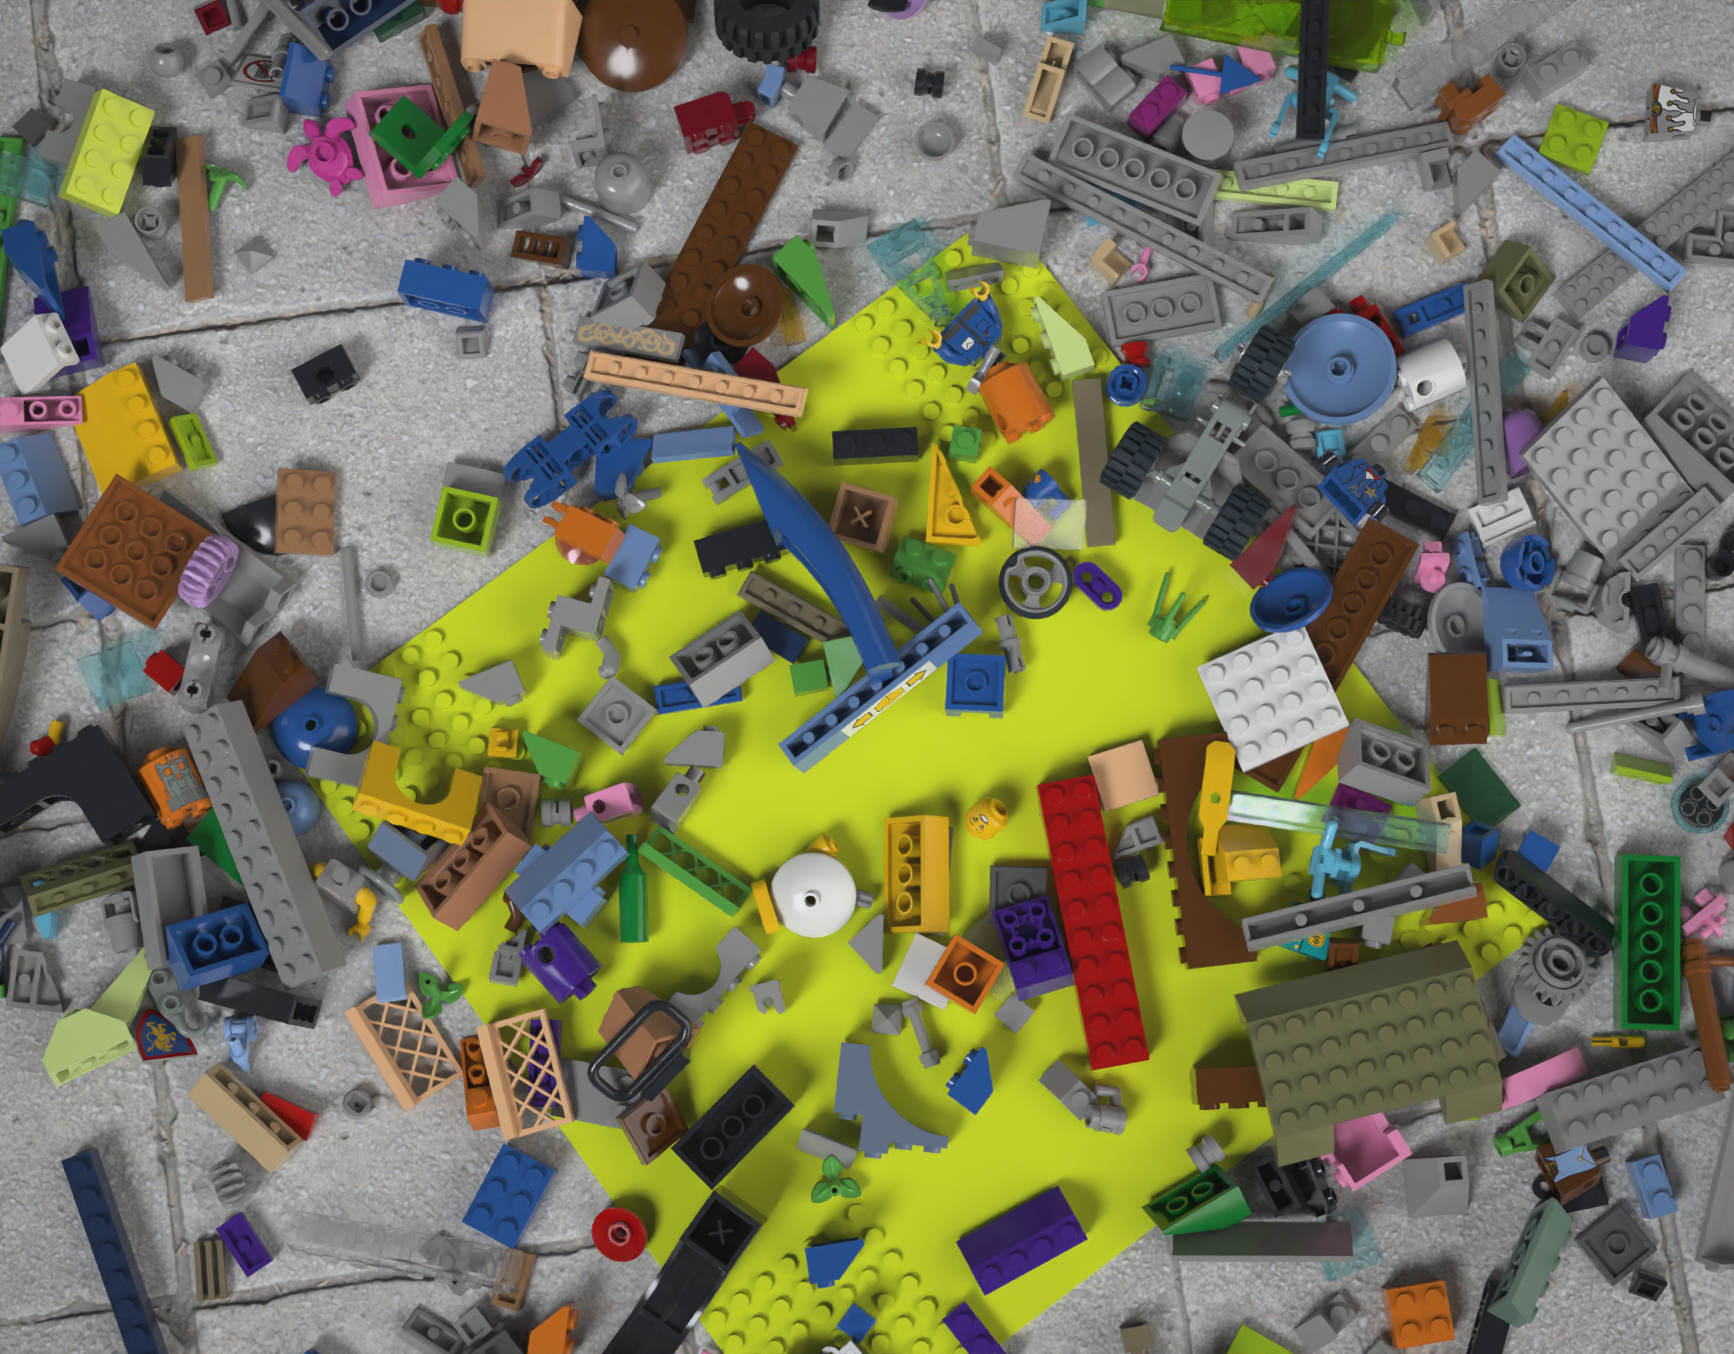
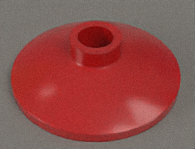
[591,1206,648,1262]

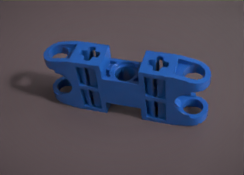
[503,389,638,509]

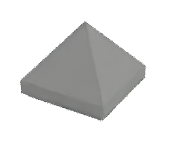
[235,236,274,275]
[871,1003,903,1035]

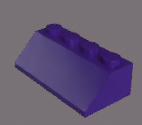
[956,1186,1088,1296]

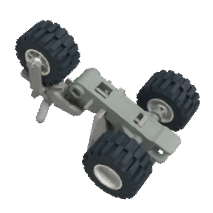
[1100,324,1296,562]

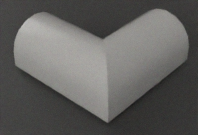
[1681,209,1734,268]

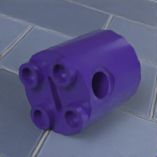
[518,921,603,1004]

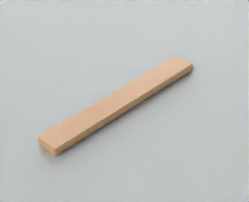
[584,351,808,418]

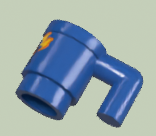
[1020,468,1071,521]

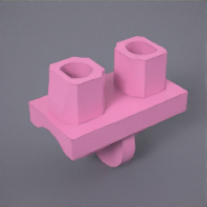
[1413,541,1450,592]
[1680,888,1727,940]

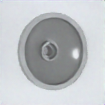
[1427,582,1484,653]

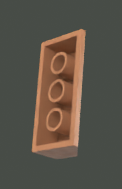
[415,801,532,931]

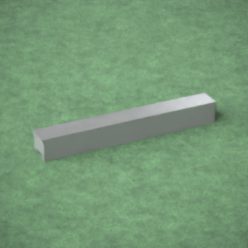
[1242,863,1478,952]

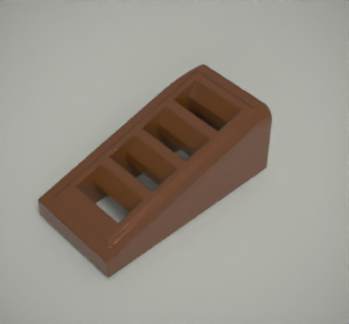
[510,230,574,270]

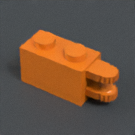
[542,501,625,565]

